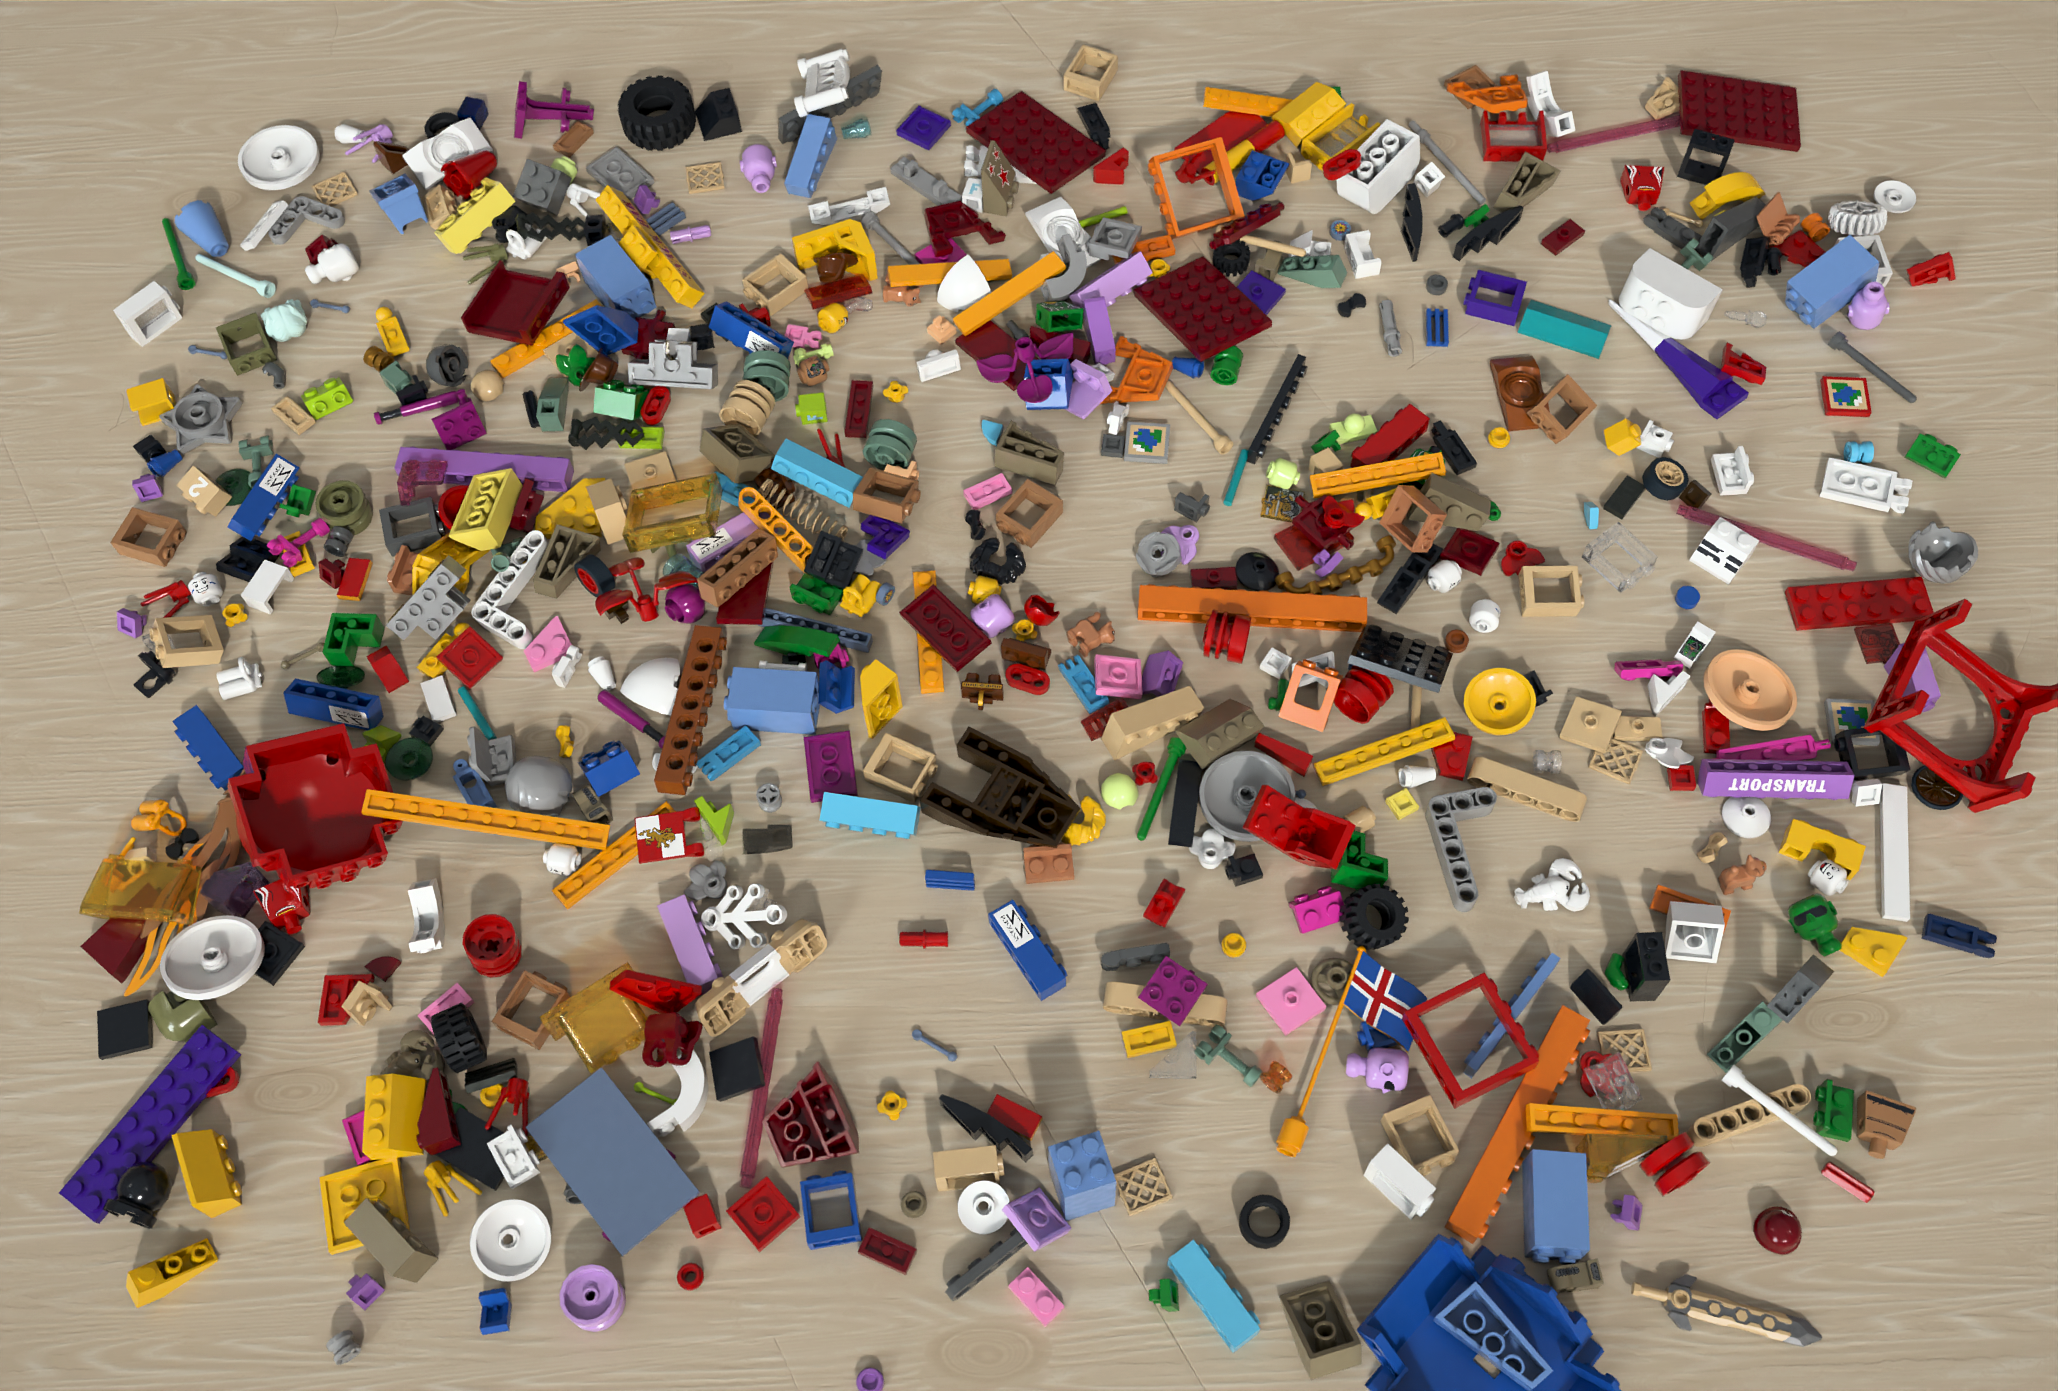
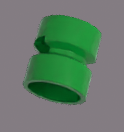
[1210,346,1243,385]

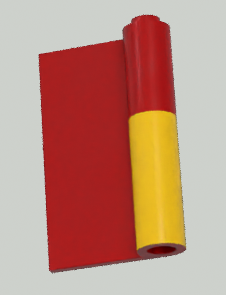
[1174,111,1285,186]

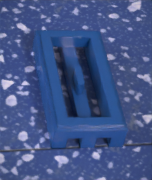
[1426,308,1449,347]
[925,870,975,891]

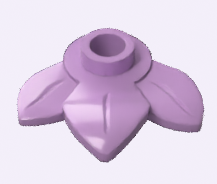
[1161,525,1199,565]

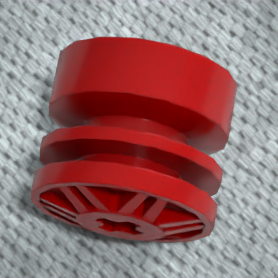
[1203,609,1251,664]
[1333,665,1394,724]
[463,914,522,977]

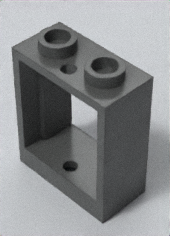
[379,496,446,557]
[1767,954,1834,1024]

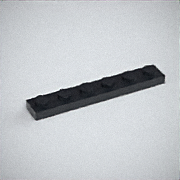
[1247,354,1308,464]

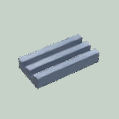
[646,202,686,236]

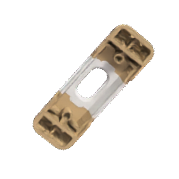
[695,919,827,1037]

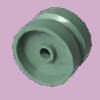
[742,350,791,402]
[863,419,917,471]

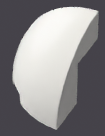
[937,255,991,312]
[620,658,680,716]

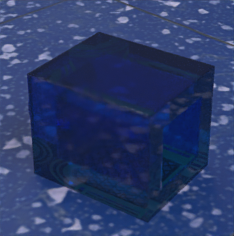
[457,97,489,131]

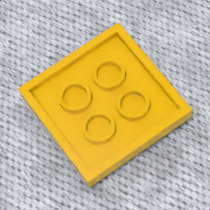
[319,1157,410,1255]

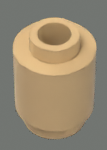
[1342,806,1376,833]

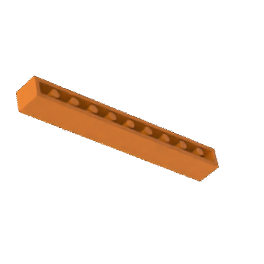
[1138,584,1367,632]
[1444,1005,1591,1244]

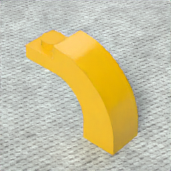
[1689,172,1766,220]

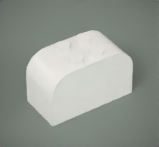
[1337,119,1420,214]
[1619,248,1723,339]

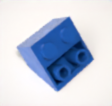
[1235,150,1289,201]
[1024,359,1074,410]
[578,740,640,797]

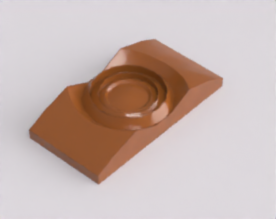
[1490,356,1550,431]

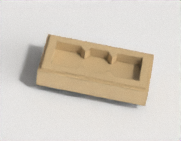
[271,396,316,435]
[1613,716,1663,742]

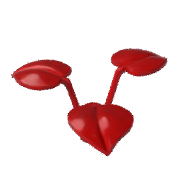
[595,557,698,622]

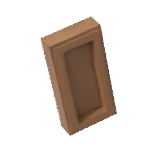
[553,121,594,158]

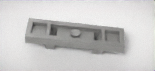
[891,157,962,206]

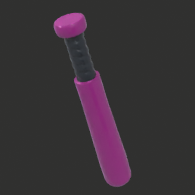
[374,391,460,425]
[597,690,666,749]

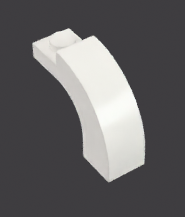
[1526,71,1575,137]
[408,878,445,953]
[647,1050,708,1138]

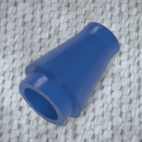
[1172,357,1204,379]
[147,449,183,478]

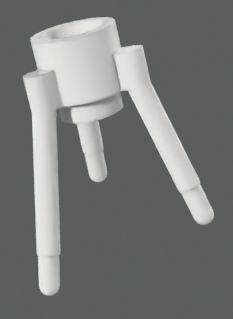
[567,183,600,217]

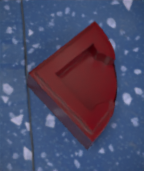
[365,956,401,982]

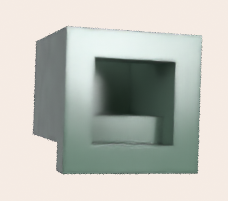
[379,360,413,395]

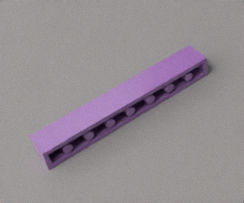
[394,447,574,492]

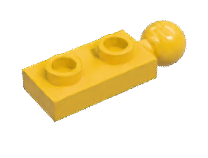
[375,306,410,357]
[1355,488,1412,520]
[417,622,470,679]

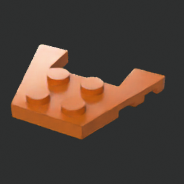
[1447,74,1528,113]
[1100,336,1173,404]

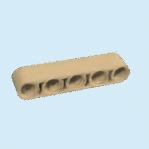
[1467,757,1587,822]
[1103,982,1228,1027]
[1687,1084,1811,1147]

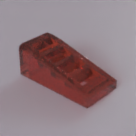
[1081,697,1128,741]

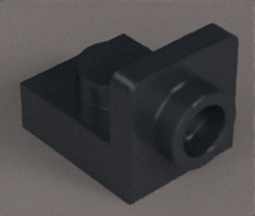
[690,323,715,350]
[396,374,429,406]
[133,434,167,463]
[1225,854,1263,887]

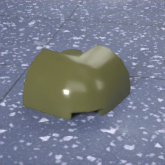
[148,990,218,1042]

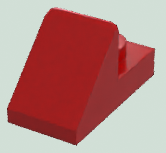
[1093,147,1129,185]
[366,645,409,693]

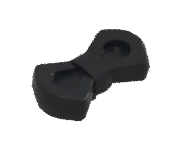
[1337,293,1366,317]
[965,509,986,540]
[165,828,199,860]

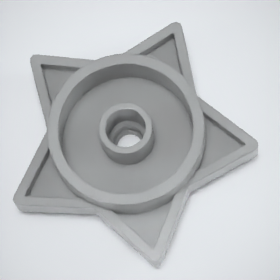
[159,384,243,455]

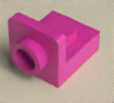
[813,644,849,669]

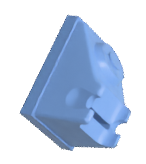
[369,174,428,234]

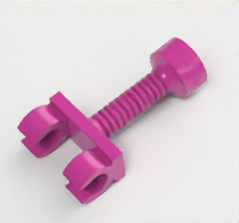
[267,518,330,567]

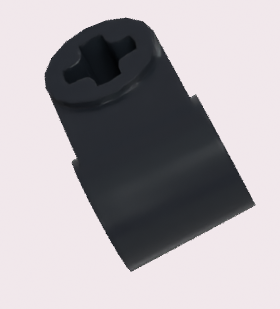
[492,205,528,243]

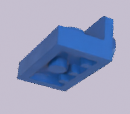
[819,660,855,714]

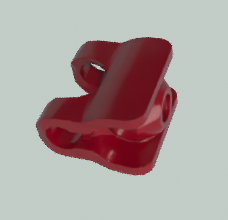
[642,1012,703,1068]

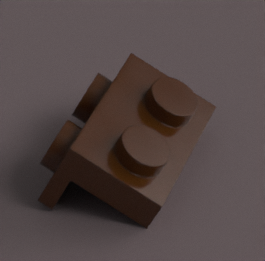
[754,458,796,509]
[1001,638,1052,670]

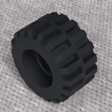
[1339,884,1409,950]
[431,1003,487,1073]

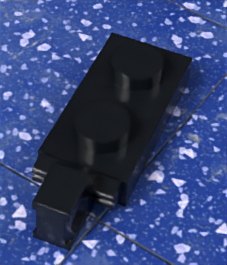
[1077,103,1110,149]
[1740,236,1770,288]
[1431,420,1477,475]

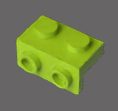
[301,377,353,420]

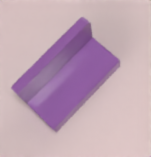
[1142,650,1183,697]

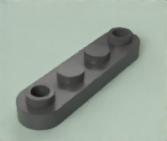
[946,1228,1028,1301]

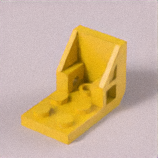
[792,219,878,281]
[412,532,491,595]

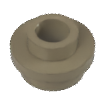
[901,1191,927,1218]

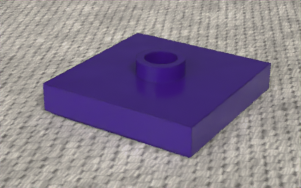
[896,106,951,150]
[1237,270,1286,315]

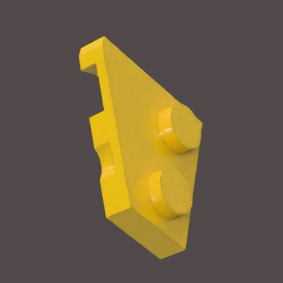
[1840,927,1908,977]

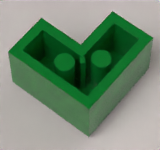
[322,613,385,666]
[1331,831,1388,890]

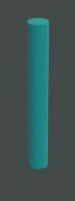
[1223,449,1248,506]
[458,686,497,740]

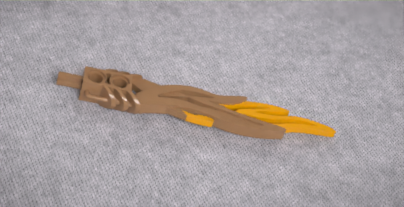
[124,769,246,997]

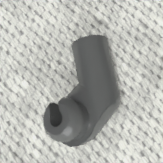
[262,362,285,389]

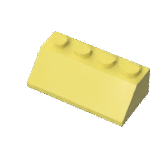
[448,468,523,551]

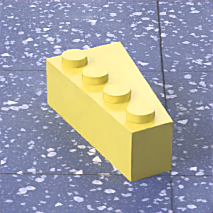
[434,177,516,254]

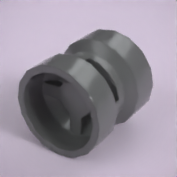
[324,526,354,557]

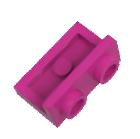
[1288,886,1344,934]

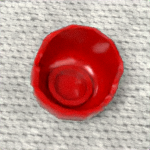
[1024,595,1060,626]

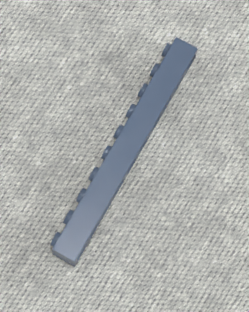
[758,608,873,653]

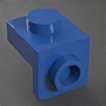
[1357,1021,1397,1053]
[479,1288,512,1335]

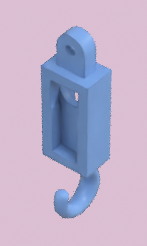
[452,759,497,835]

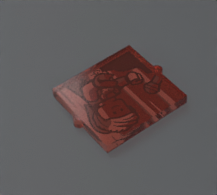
[1854,623,1900,664]

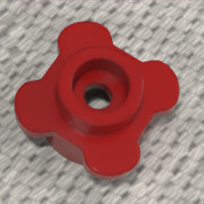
[1132,762,1158,786]

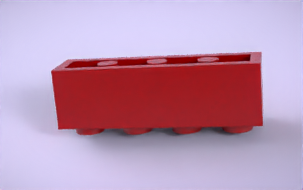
[1350,404,1430,468]

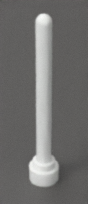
[1721,1065,1837,1156]

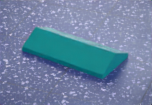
[1518,300,1612,359]

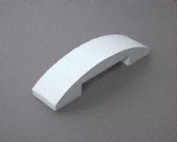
[808,187,890,225]

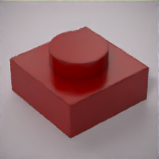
[1667,765,1696,791]

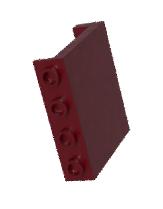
[461,260,570,346]

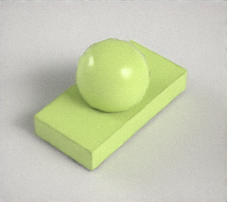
[1329,413,1378,444]

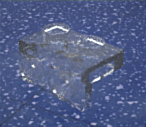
[1584,1052,1643,1111]

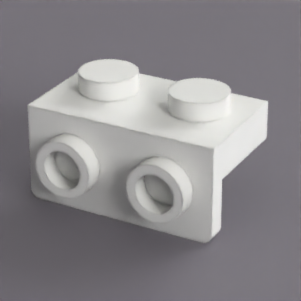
[1711,446,1754,496]
[487,1124,540,1190]

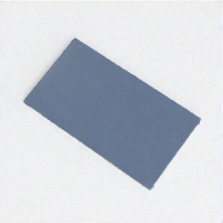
[526,1067,700,1256]

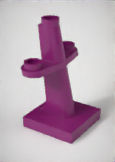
[514,81,594,139]

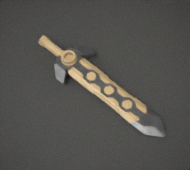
[1631,1274,1822,1347]

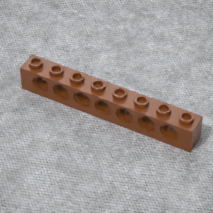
[654,625,727,795]

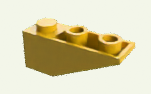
[126,1238,218,1308]

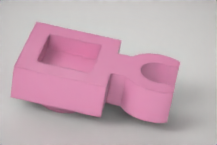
[784,324,822,349]

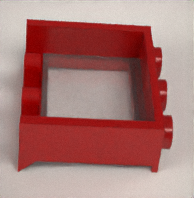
[1480,110,1547,162]

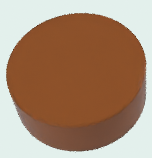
[1445,629,1469,653]

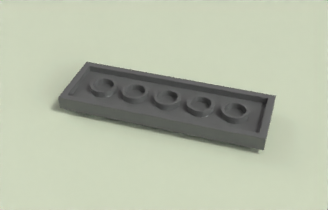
[778,65,882,145]

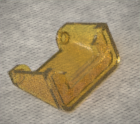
[79,854,202,925]

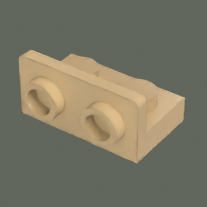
[422,184,458,230]
[341,981,392,1026]

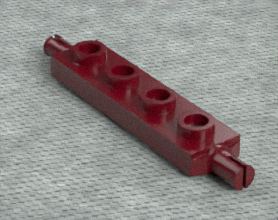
[1210,202,1285,250]

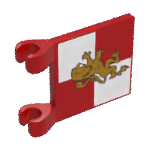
[635,807,704,864]

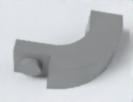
[1041,234,1087,302]

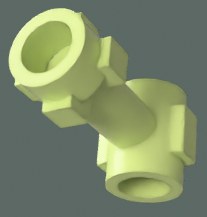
[793,344,834,367]

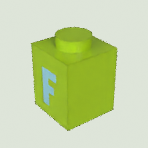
[795,392,828,425]

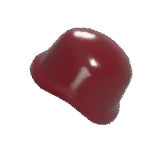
[1753,1206,1802,1255]

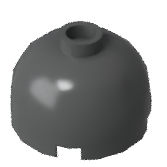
[426,344,468,387]

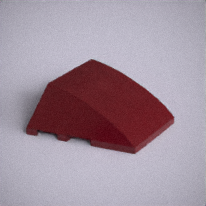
[762,1061,859,1168]

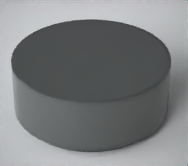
[1426,275,1448,295]

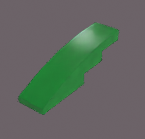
[754,625,840,657]

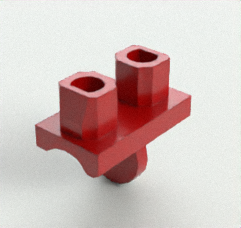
[1143,879,1185,928]

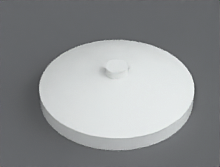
[238,125,320,190]
[160,915,265,1000]

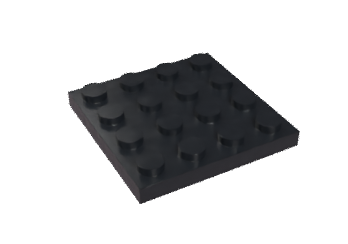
[1348,625,1453,693]

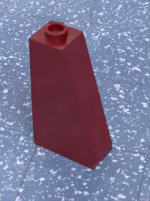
[80,883,171,984]

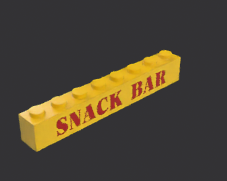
[596,185,705,309]

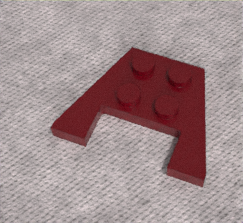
[924,201,1006,258]

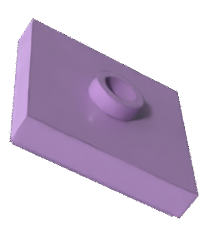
[1002,1188,1072,1252]

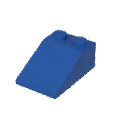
[563,305,638,355]

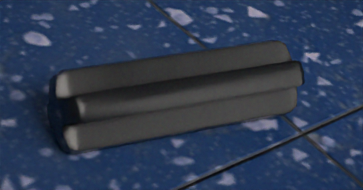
[522,390,540,428]

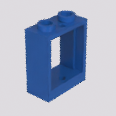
[800,1171,862,1250]

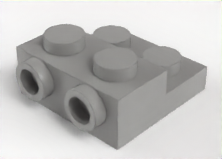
[1087,217,1142,261]

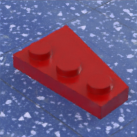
[609,969,702,1013]

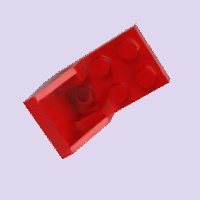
[1243,785,1356,869]

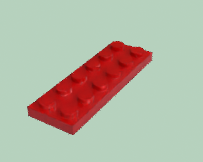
[1785,577,1934,631]

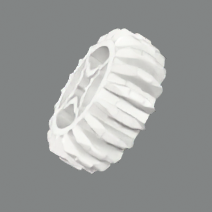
[1827,200,1888,236]

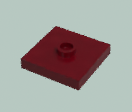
[1440,528,1500,576]

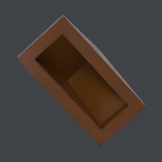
[373,141,410,174]

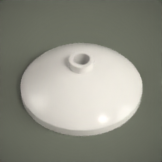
[470,1199,551,1282]

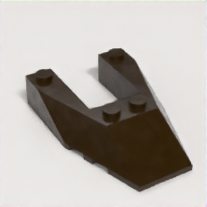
[920,727,1080,848]

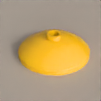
[1464,668,1536,735]

